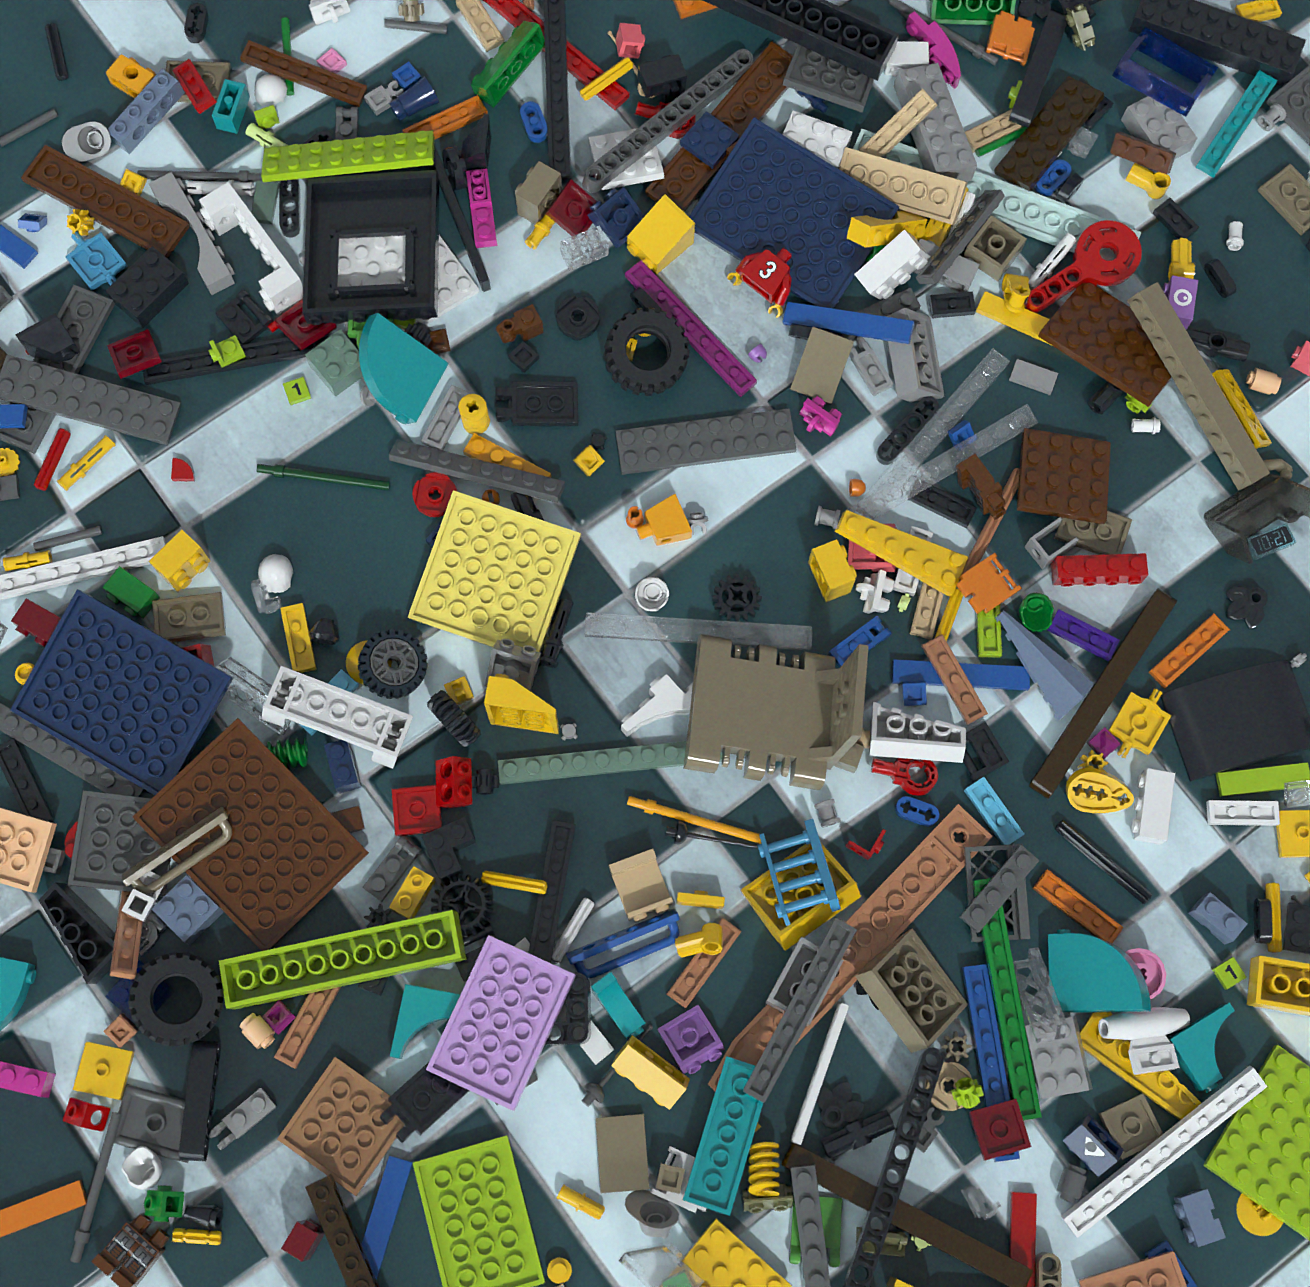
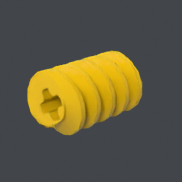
[458,394,490,435]
[748,1142,780,1198]

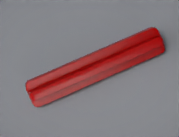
[34,428,71,491]

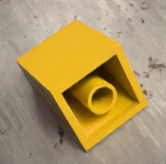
[627,194,695,275]

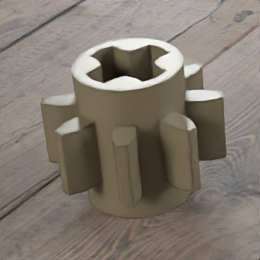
[398,0,425,22]
[940,1031,972,1062]

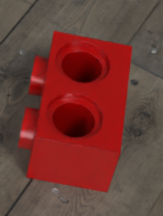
[436,756,472,809]

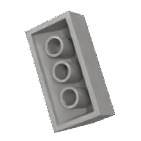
[886,308,945,402]

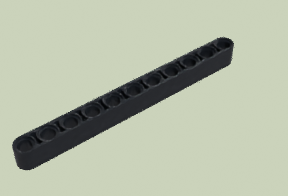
[843,1047,944,1287]

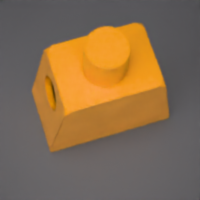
[636,494,692,546]

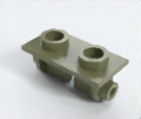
[1065,3,1096,51]
[742,1184,793,1213]
[856,1227,908,1257]

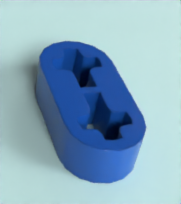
[895,796,939,827]

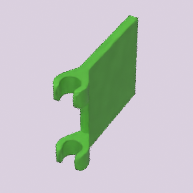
[789,1194,842,1268]

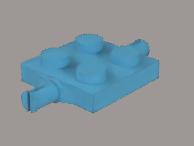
[65,232,128,291]

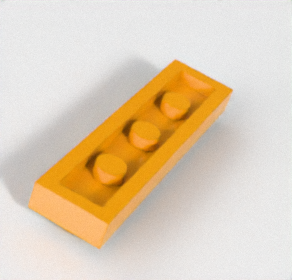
[463,433,551,478]

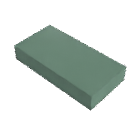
[251,180,279,225]

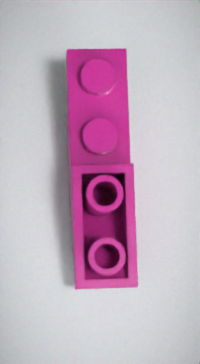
[905,11,961,89]
[466,168,497,248]

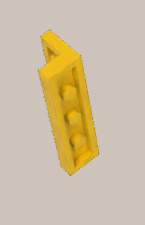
[1212,369,1272,449]

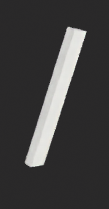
[514,938,614,1065]
[790,1003,849,1145]

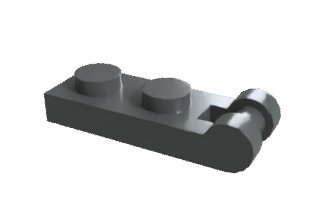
[335,106,359,140]
[363,835,422,902]

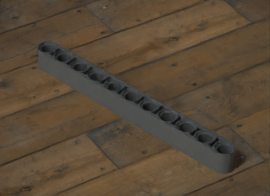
[582,49,753,193]

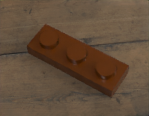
[1110,132,1176,175]

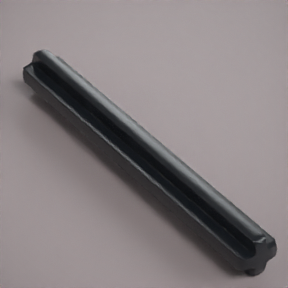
[1055,820,1152,904]

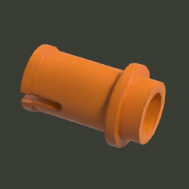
[626,506,644,529]

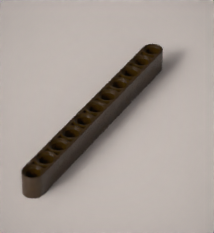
[1029,588,1177,799]
[781,1142,1033,1287]

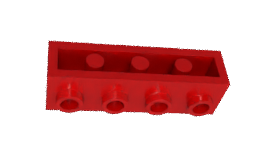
[1051,553,1149,587]

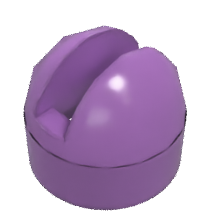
[748,343,767,363]

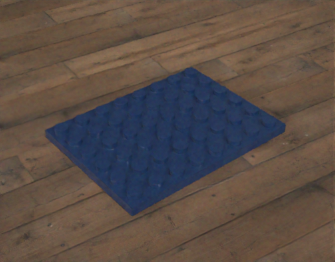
[689,117,900,309]
[10,589,234,795]

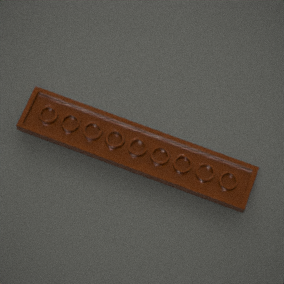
[645,42,793,212]

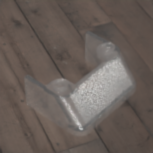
[618,1242,704,1287]

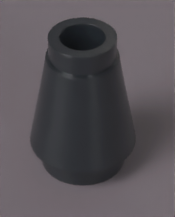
[184,1204,223,1230]

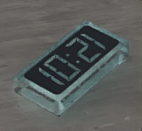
[1245,523,1297,560]

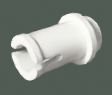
[1226,221,1244,251]
[1131,417,1160,434]

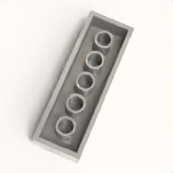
[894,63,977,182]

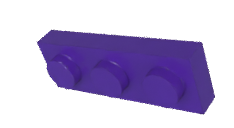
[1047,609,1120,661]

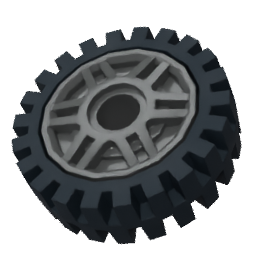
[358,629,428,699]

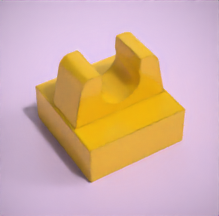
[444,676,474,705]

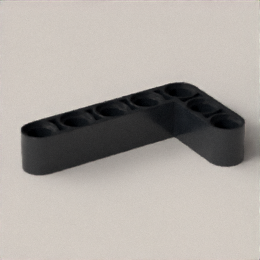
[544,972,591,1046]

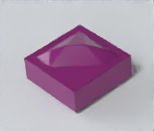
[1087,727,1121,760]
[262,1000,296,1035]

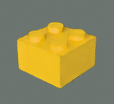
[149,530,210,592]
[808,539,857,602]

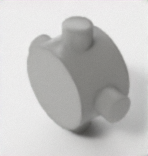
[1290,652,1307,668]
[560,723,578,741]

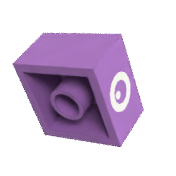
[1162,275,1198,329]

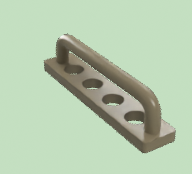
[122,806,232,894]

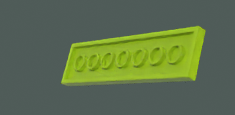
[261,130,435,183]

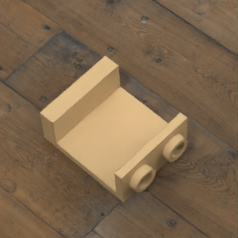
[609,849,673,922]

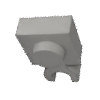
[364,80,404,116]

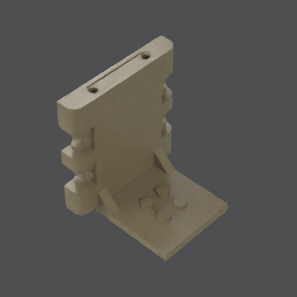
[683,634,869,790]

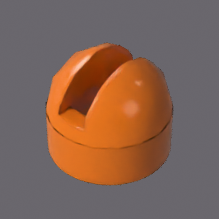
[849,479,866,497]
[482,489,500,505]

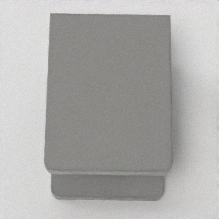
[1025,517,1079,570]

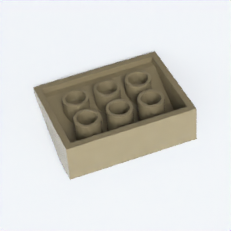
[855,929,968,1053]

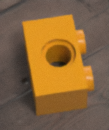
[106,54,156,98]

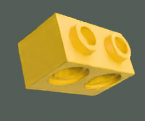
[389,866,436,920]

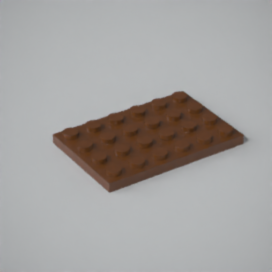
[1038,283,1172,407]

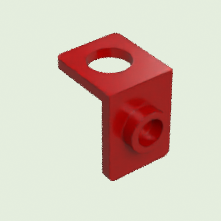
[845,829,886,860]
[63,1097,110,1132]

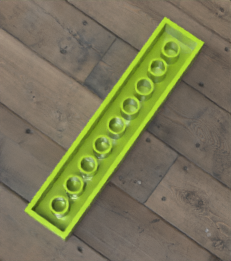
[219,910,467,1010]

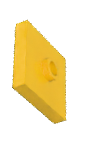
[1276,810,1310,858]
[73,1042,135,1100]

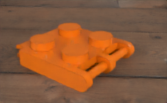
[985,10,1035,66]
[956,553,1022,614]

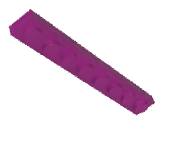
[625,260,757,397]

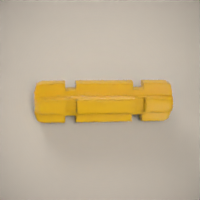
[172,1228,222,1245]

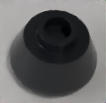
[308,618,340,645]

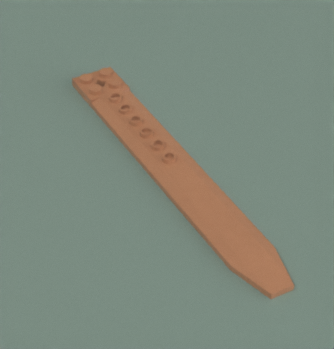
[708,804,993,1091]

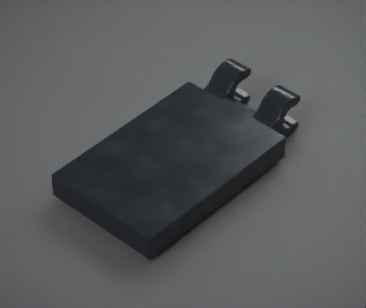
[496,382,579,426]
[379,1061,470,1143]

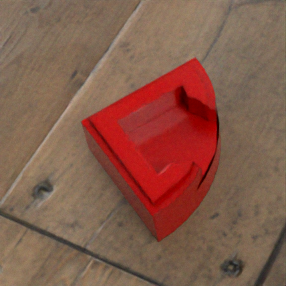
[171,458,195,482]

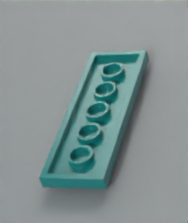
[683,1056,763,1216]

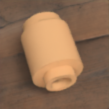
[1246,368,1282,395]
[239,1013,275,1049]

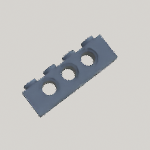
[108,69,185,155]

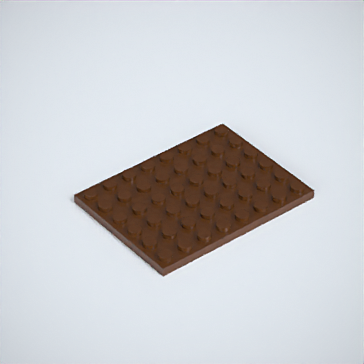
[132,718,369,951]

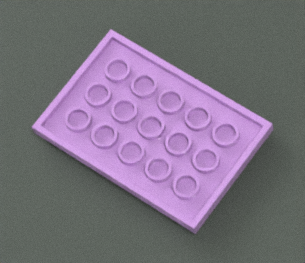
[426,935,576,1111]

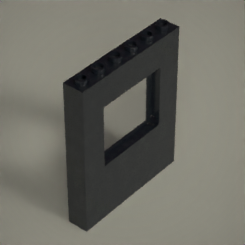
[302,170,439,325]

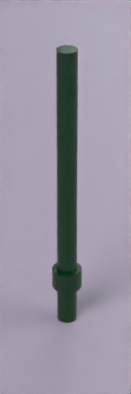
[257,464,390,491]

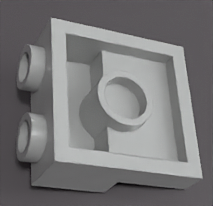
[485,639,541,692]

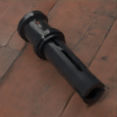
[539,598,574,668]

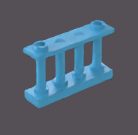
[758,819,841,926]

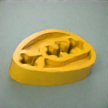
[1066,767,1134,813]

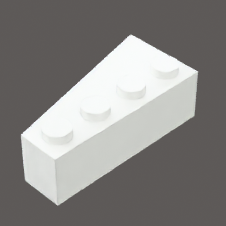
[870,702,966,763]

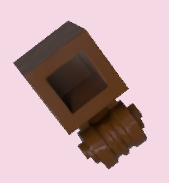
[496,304,543,343]

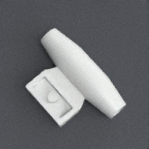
[1098,1007,1190,1075]

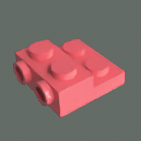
[848,524,897,572]

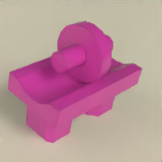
[799,396,842,437]

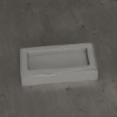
[1009,359,1058,395]

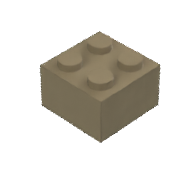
[515,161,562,224]
[963,215,1027,281]

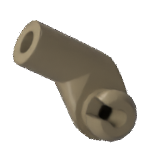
[1263,459,1293,480]

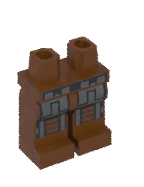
[956,454,1006,520]
[91,1213,170,1287]

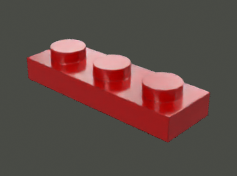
[172,58,217,114]

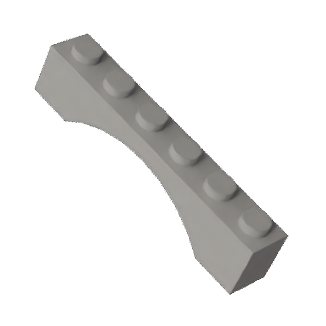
[148,172,235,295]

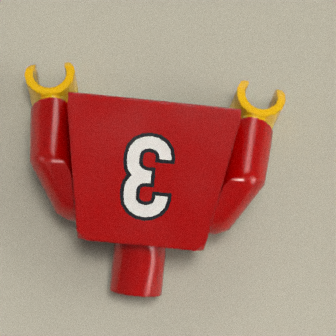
[727,248,792,318]

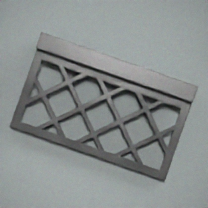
[964,844,1030,942]

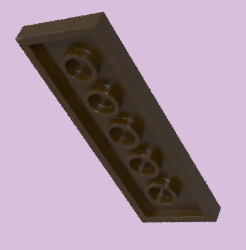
[994,76,1104,191]

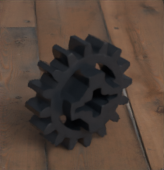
[712,574,762,624]

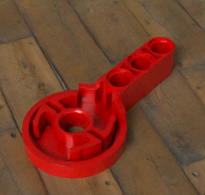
[1024,220,1142,313]

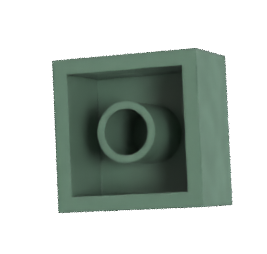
[305,329,363,397]

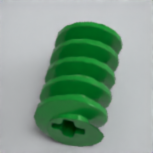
[266,737,309,768]

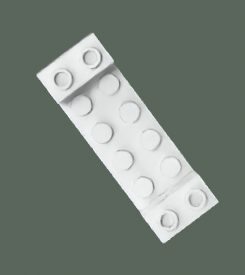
[199,182,303,316]
[261,666,413,769]

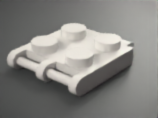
[650,1146,707,1213]

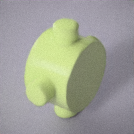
[897,593,911,612]
[910,1235,931,1252]

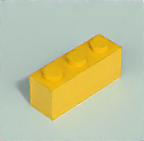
[611,1035,690,1110]

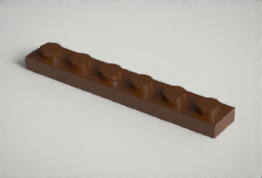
[240,40,367,108]

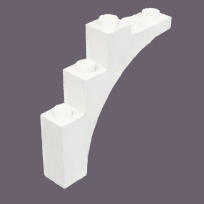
[621,674,693,737]

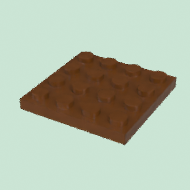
[1017,428,1111,524]

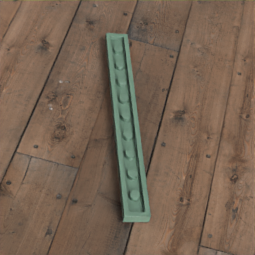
[498,741,722,785]

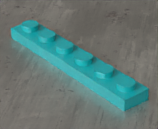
[1195,70,1278,178]

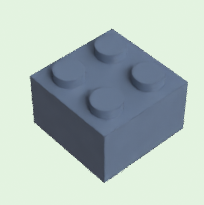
[152,875,224,945]

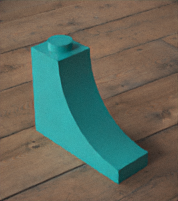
[591,972,646,1039]
[390,984,461,1059]
[1168,1002,1235,1093]

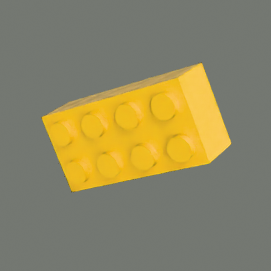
[1247,955,1310,1016]

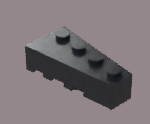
[39,882,115,984]

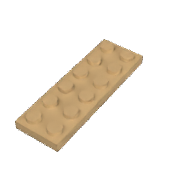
[839,147,968,225]

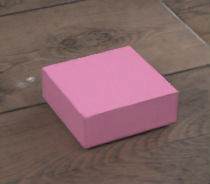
[317,48,347,74]

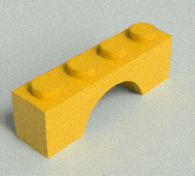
[847,211,927,248]

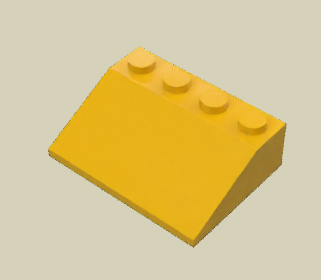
[484,674,559,734]
[741,843,861,951]

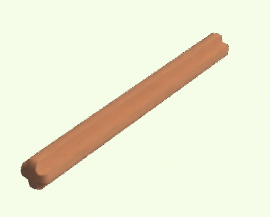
[959,468,1019,581]

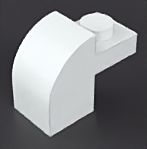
[121,871,164,922]

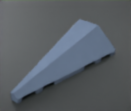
[995,610,1094,720]

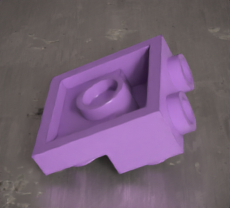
[657,1005,725,1074]

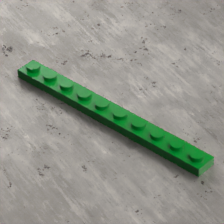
[972,878,1042,1121]

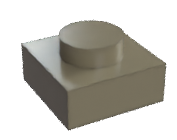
[656,1164,685,1194]

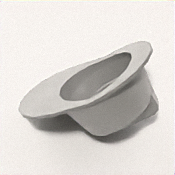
[62,121,111,162]
[625,1190,679,1239]

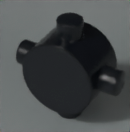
[589,433,607,450]

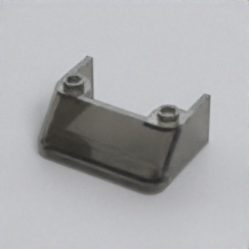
[1203,474,1310,564]

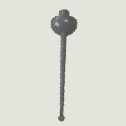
[581,1025,653,1107]

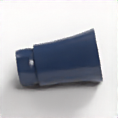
[389,77,439,121]

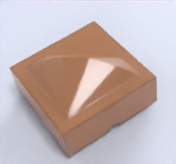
[103,1013,139,1048]

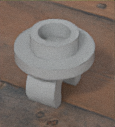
[360,385,379,407]
[687,512,708,535]

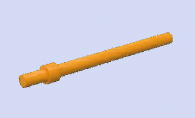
[627,796,761,844]

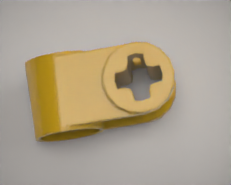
[1002,273,1030,313]

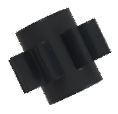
[404,322,432,347]
[472,769,499,795]
[364,904,394,928]

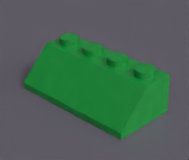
[930,0,1016,25]
[471,21,545,108]

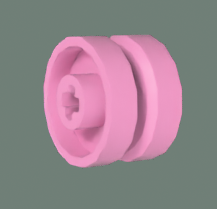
[1125,948,1166,999]

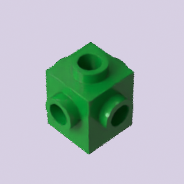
[144,1185,185,1222]

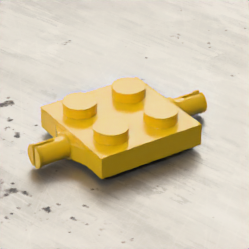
[1108,688,1171,758]

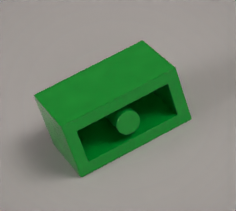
[102,566,160,619]

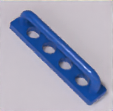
[566,909,680,979]

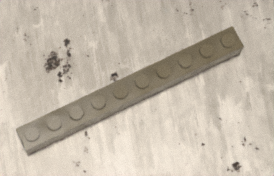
[1127,282,1270,491]

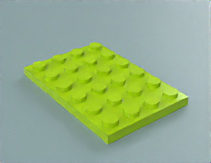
[413,1135,545,1287]

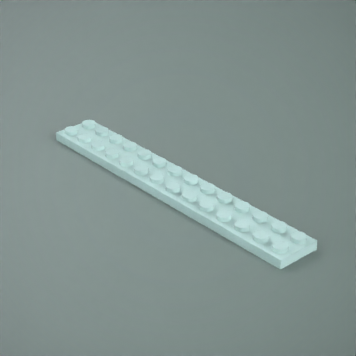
[853,129,1141,269]

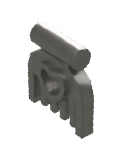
[139,910,167,956]

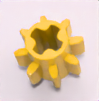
[67,209,94,236]
[1078,750,1108,771]

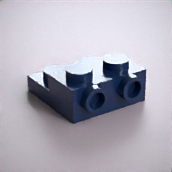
[587,187,645,248]

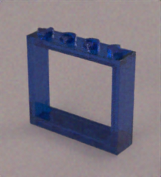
[1112,27,1218,117]

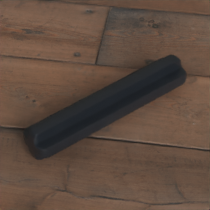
[45,23,68,81]

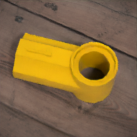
[1125,163,1171,199]
[1168,238,1195,280]
[675,923,723,958]

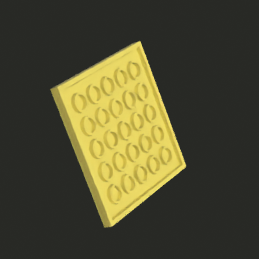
[407,490,581,652]

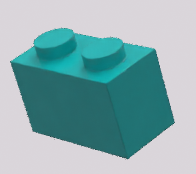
[212,79,250,134]

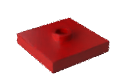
[392,785,442,836]

